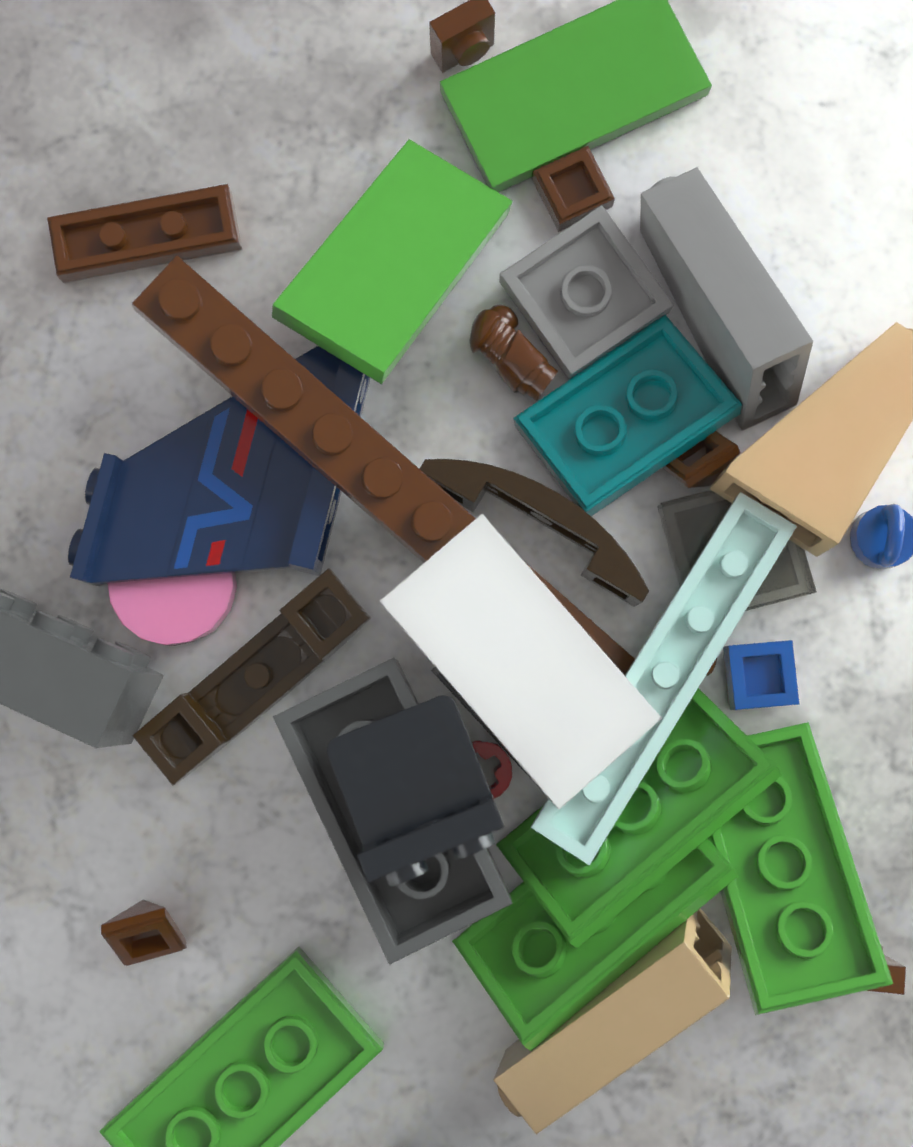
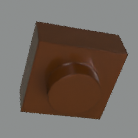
[429,0,496,73]

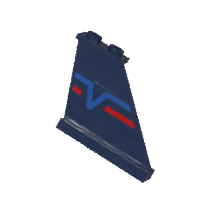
[68,346,371,587]

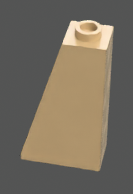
[710,322,913,557]
[493,908,732,1134]

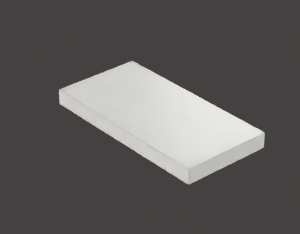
[380,514,662,809]

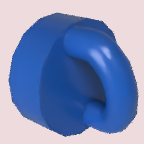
[850,504,913,569]

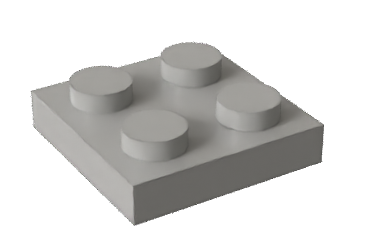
[499,205,674,379]

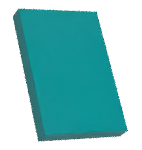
[513,314,742,516]

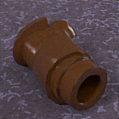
[469,305,558,401]

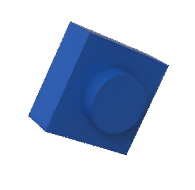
[723,640,800,710]

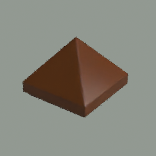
[663,431,741,488]
[101,900,187,966]

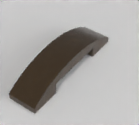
[419,459,649,607]
[132,568,371,786]

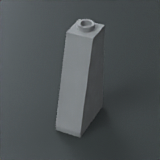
[640,167,814,431]

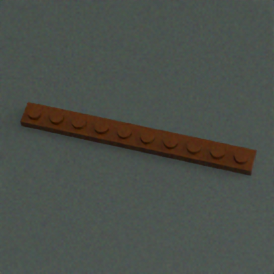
[132,255,635,676]

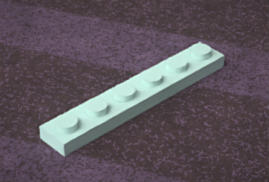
[531,492,797,865]

